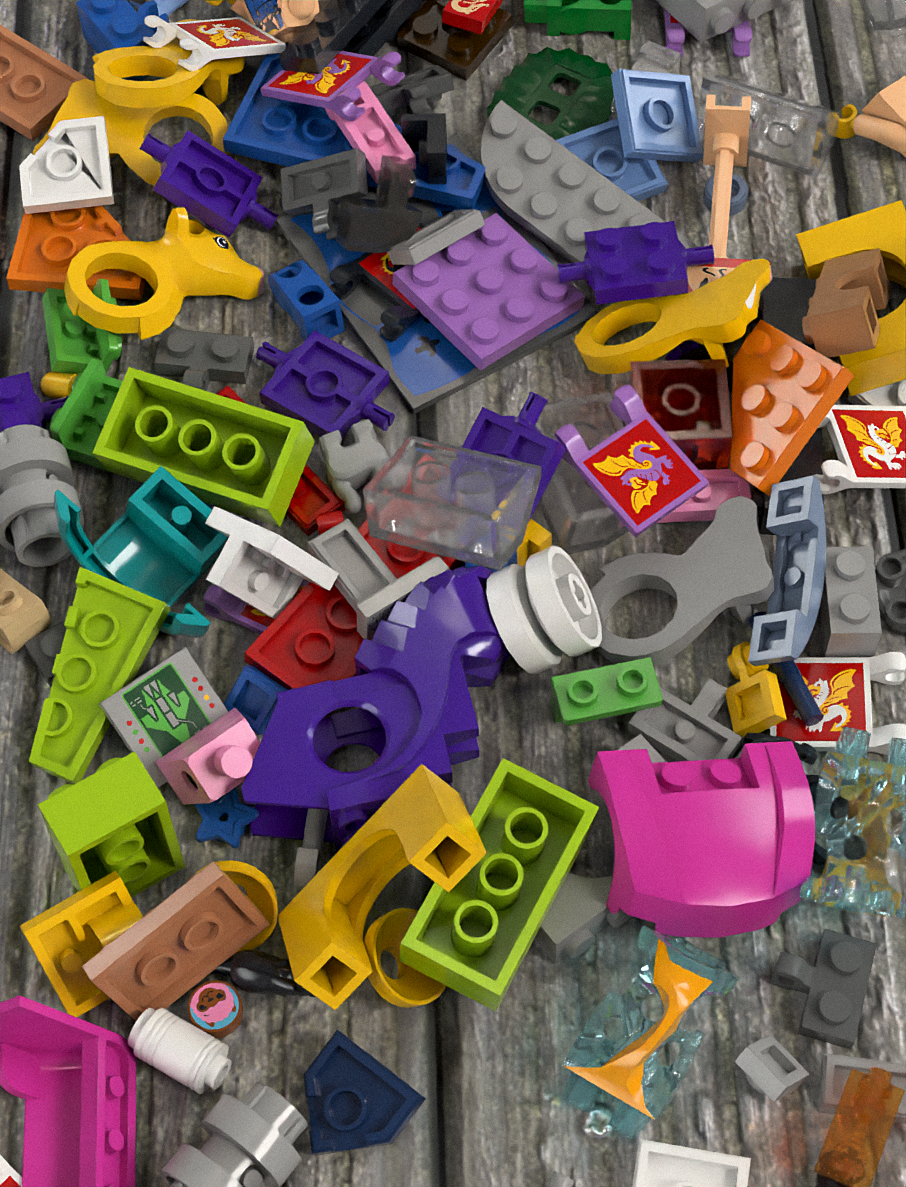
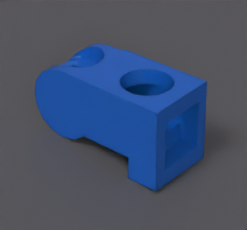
[268,259,345,341]

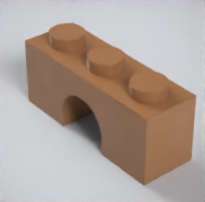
[802,248,891,358]

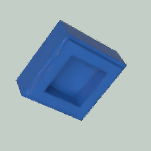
[223,665,288,735]

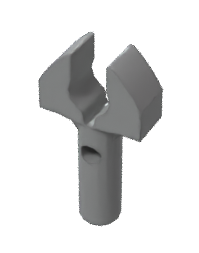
[294,809,329,892]

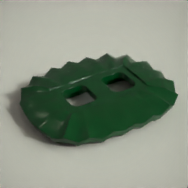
[487,47,616,140]

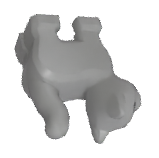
[318,419,411,514]

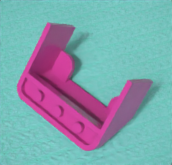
[0,995,136,1187]

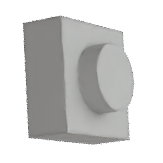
[734,1034,810,1102]

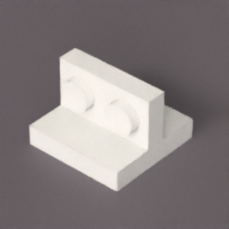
[205,506,339,619]

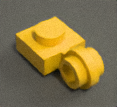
[725,641,787,738]

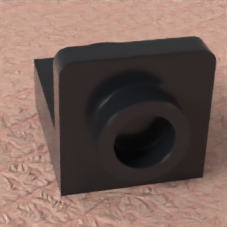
[401,113,447,184]

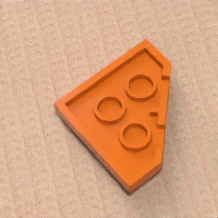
[6,205,146,300]
[730,319,855,496]

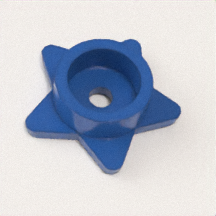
[194,787,259,849]

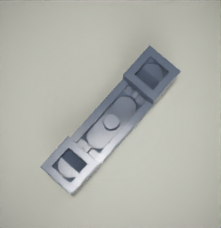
[748,475,826,666]

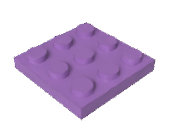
[392,213,585,371]

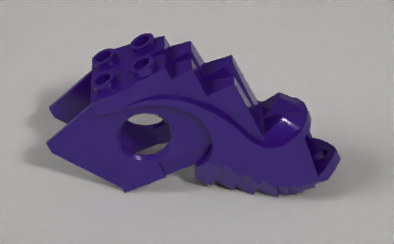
[242,565,510,853]

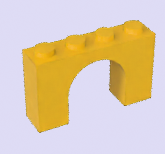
[796,200,906,397]
[278,764,487,1010]

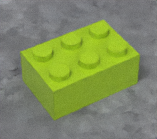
[37,751,186,898]

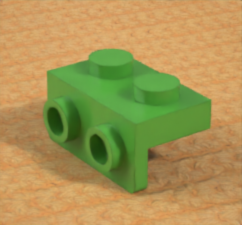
[42,279,122,374]
[50,358,122,471]
[550,657,663,725]

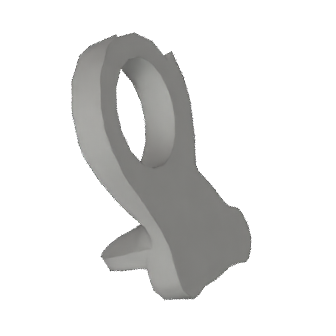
[591,496,775,666]

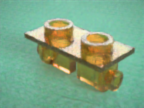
[814,1067,905,1187]

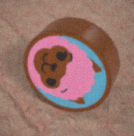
[188,980,243,1038]

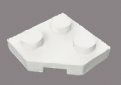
[19,116,114,214]

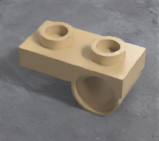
[0,569,53,654]

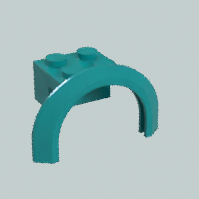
[54,466,228,638]

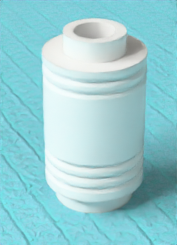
[128,1007,232,1094]

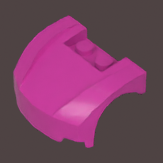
[588,741,815,938]

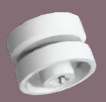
[486,546,602,674]

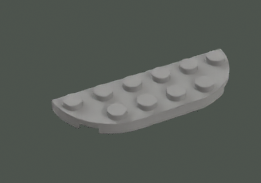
[481,100,699,263]

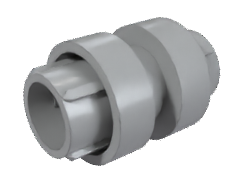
[0,424,84,567]
[160,1082,308,1187]

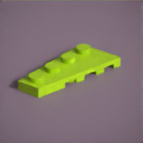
[29,566,170,784]

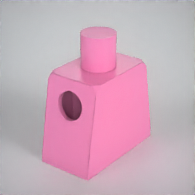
[155,708,260,805]

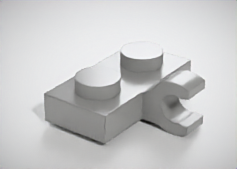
[628,679,742,761]

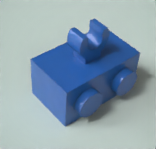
[76,0,169,81]

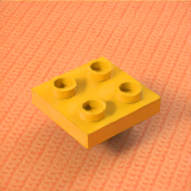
[20,871,143,1017]

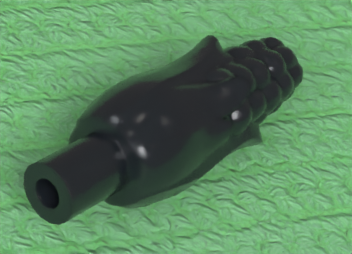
[211,949,316,997]

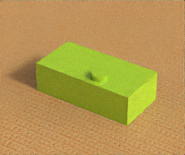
[92,367,315,528]
[399,758,599,1012]

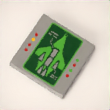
[99,647,228,788]

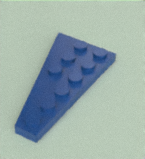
[223,53,486,209]

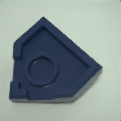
[303,1030,426,1156]

